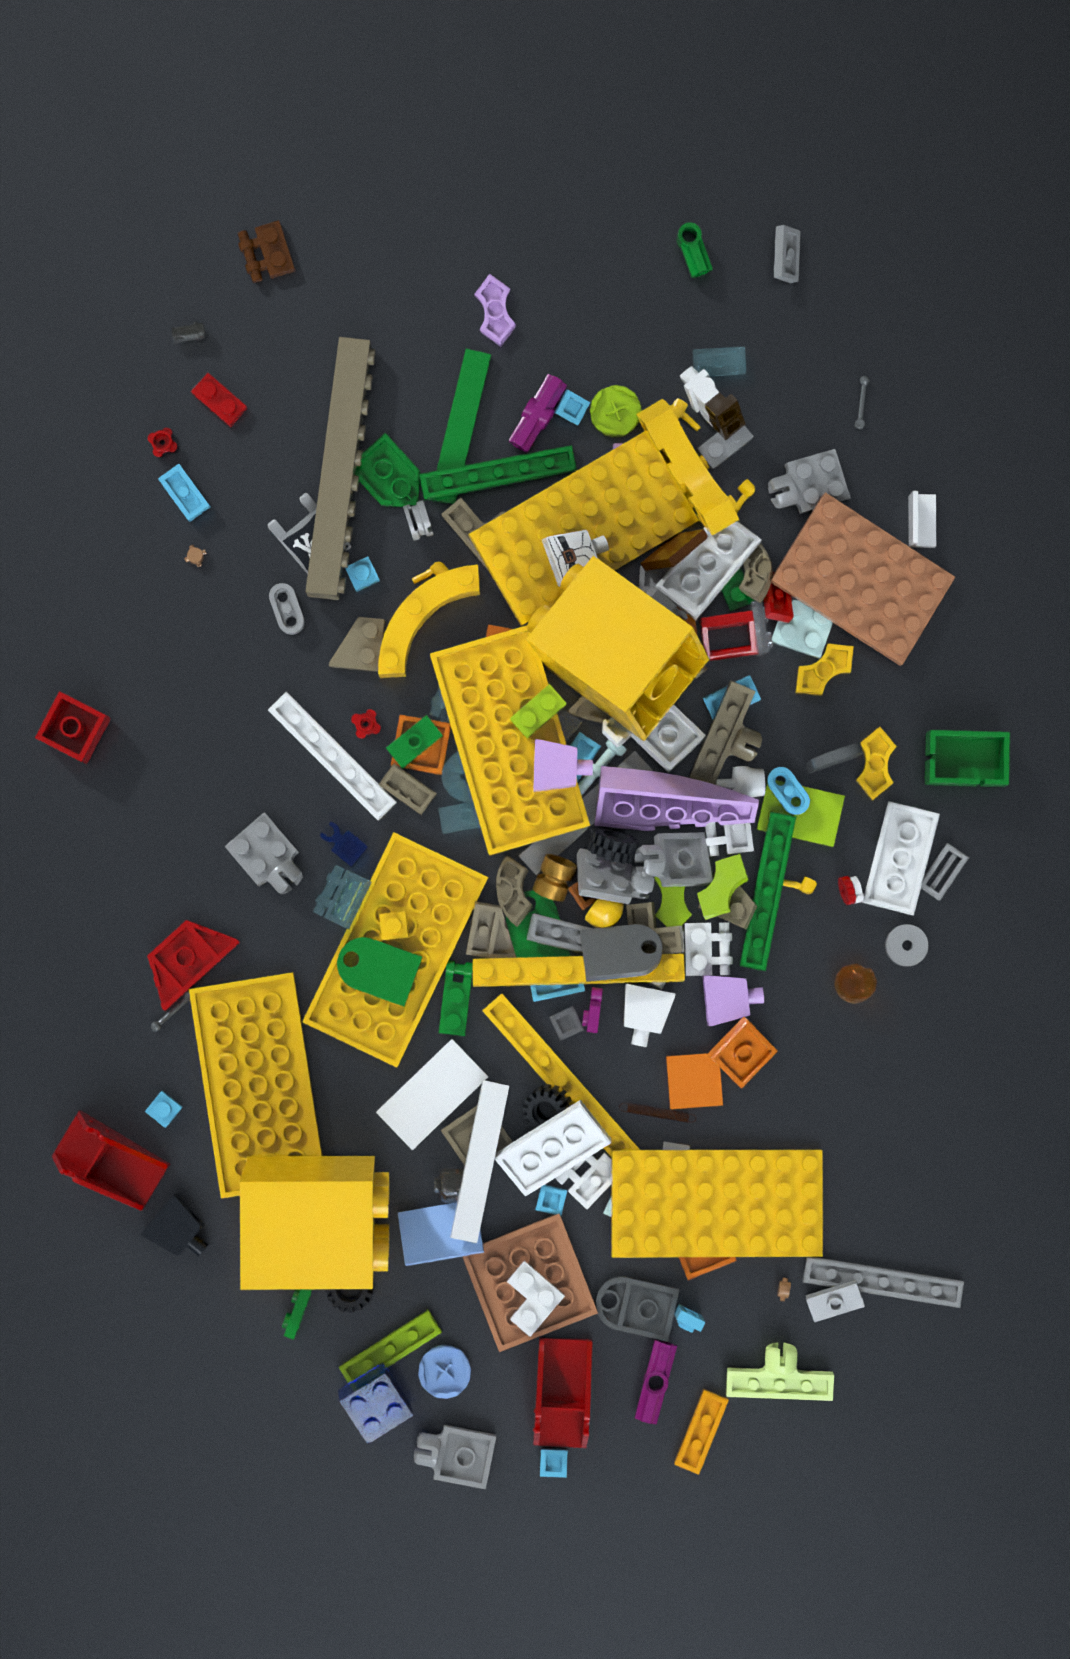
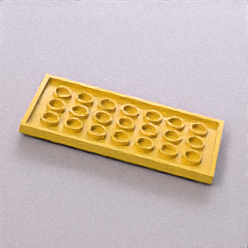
[468,430,699,625]
[430,625,590,856]
[302,832,488,1067]
[189,972,322,1199]
[611,1150,823,1258]

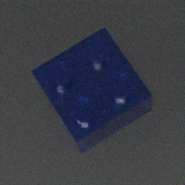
[338,1362,413,1444]

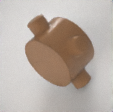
[184,545,207,567]
[777,1278,791,1301]

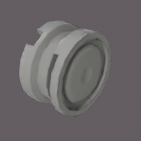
[403,500,434,541]

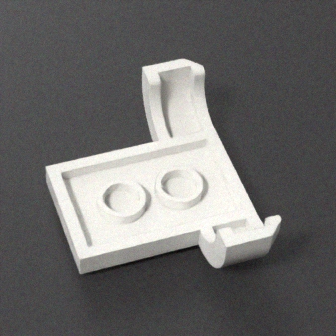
[602,705,706,773]

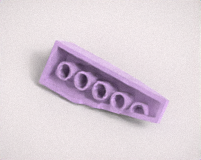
[595,766,759,831]

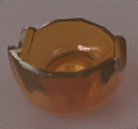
[834,963,877,1004]

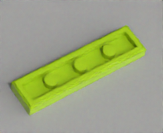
[338,1309,442,1390]

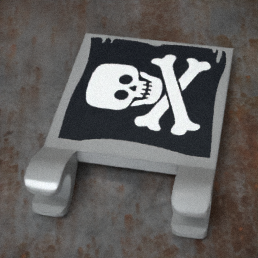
[268,493,352,574]

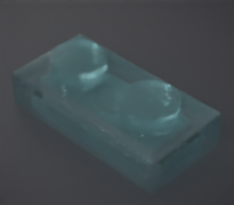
[692,347,746,376]

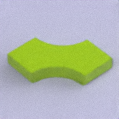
[697,854,748,920]
[654,877,692,927]

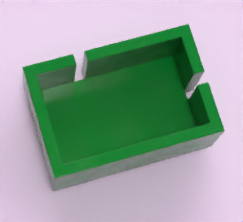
[925,730,1010,787]

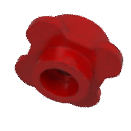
[148,428,177,457]
[351,709,381,739]

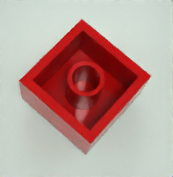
[35,691,111,764]

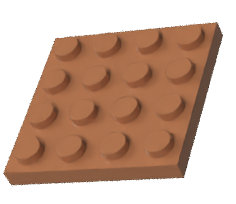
[462,1214,598,1352]

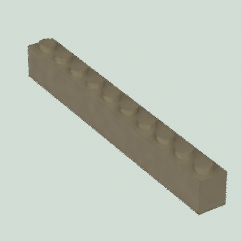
[306,337,376,600]

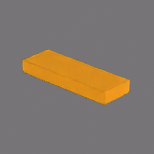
[674,1389,729,1475]

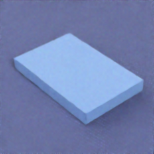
[398,1202,484,1266]

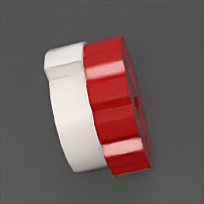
[838,876,864,905]

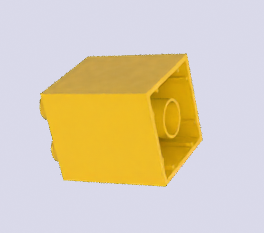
[526,556,709,741]
[240,1156,389,1290]

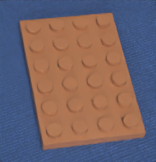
[771,492,955,666]

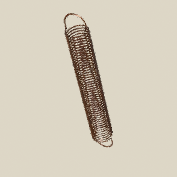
[619,1103,696,1123]

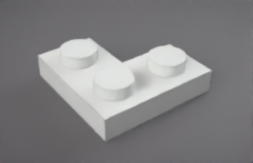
[507,1260,565,1337]

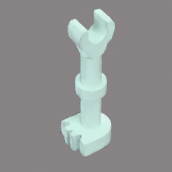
[578,739,627,796]

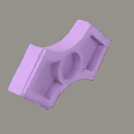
[474,274,516,347]

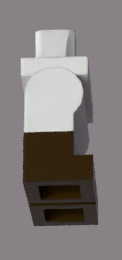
[680,366,746,440]

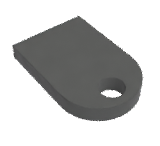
[805,742,864,774]
[580,924,662,982]
[595,1276,680,1342]

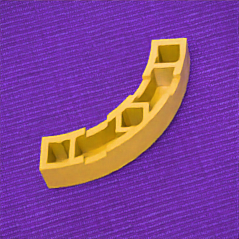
[636,399,739,536]
[378,565,480,678]

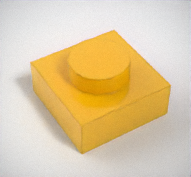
[379,911,409,940]

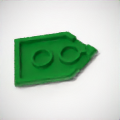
[355,433,420,507]

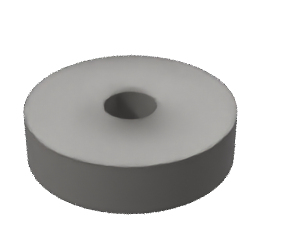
[885,924,928,966]

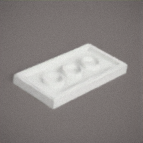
[655,521,762,621]
[862,801,940,916]
[376,1039,489,1150]
[495,1100,611,1196]

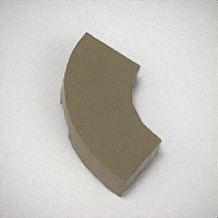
[739,543,773,603]
[496,854,533,927]

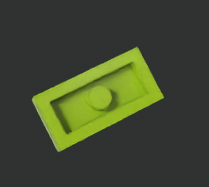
[510,684,567,739]

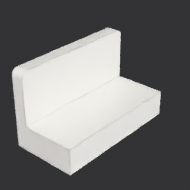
[908,491,936,548]

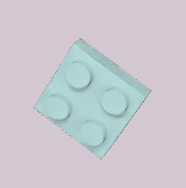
[770,596,833,659]

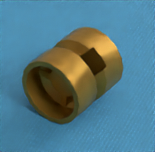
[533,854,577,901]

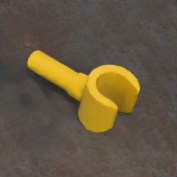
[673,399,701,432]
[735,479,755,513]
[412,562,449,584]
[783,877,817,894]

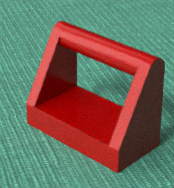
[699,610,757,661]

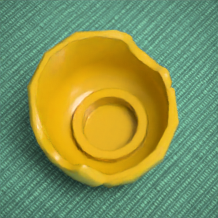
[585,899,624,928]

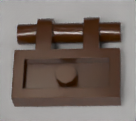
[238,220,295,283]

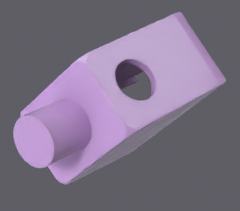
[533,739,593,792]
[702,976,764,1026]

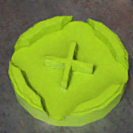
[590,385,642,438]

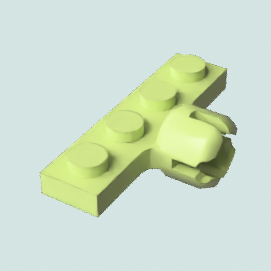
[726,1343,834,1401]

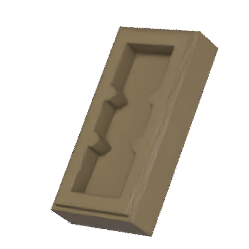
[379,763,437,815]

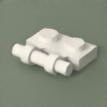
[705,822,754,857]
[684,922,733,976]
[555,1152,611,1209]

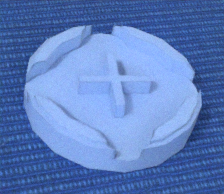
[418,1344,471,1399]

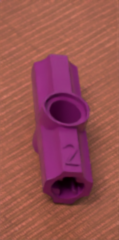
[509,374,567,453]
[634,1340,677,1424]

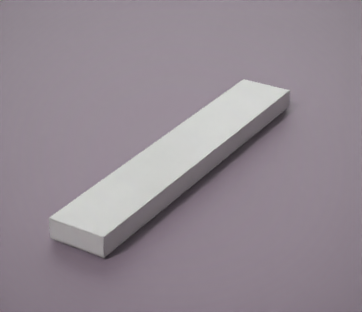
[268,692,397,821]
[450,1080,509,1243]

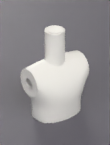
[716,766,765,798]

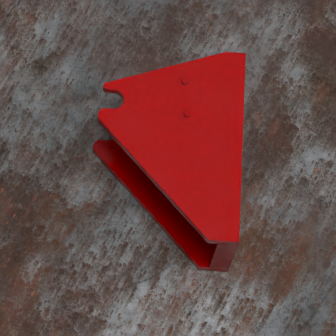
[52,1110,170,1211]
[533,1337,592,1448]

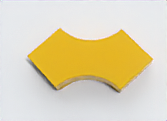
[795,644,854,696]
[856,727,897,800]

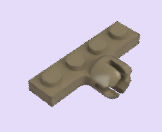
[441,498,505,573]
[688,680,762,785]

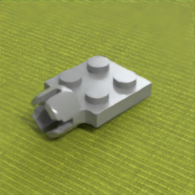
[768,449,850,514]
[225,812,303,894]
[634,832,713,887]
[577,848,654,904]
[414,1425,496,1489]

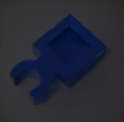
[320,822,368,867]

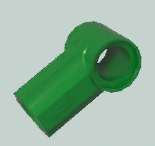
[676,222,713,278]

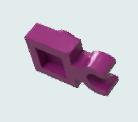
[582,987,603,1033]

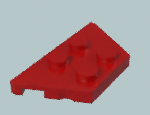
[147,920,241,1011]

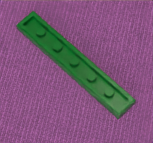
[432,349,491,505]
[419,445,577,501]
[739,812,796,971]

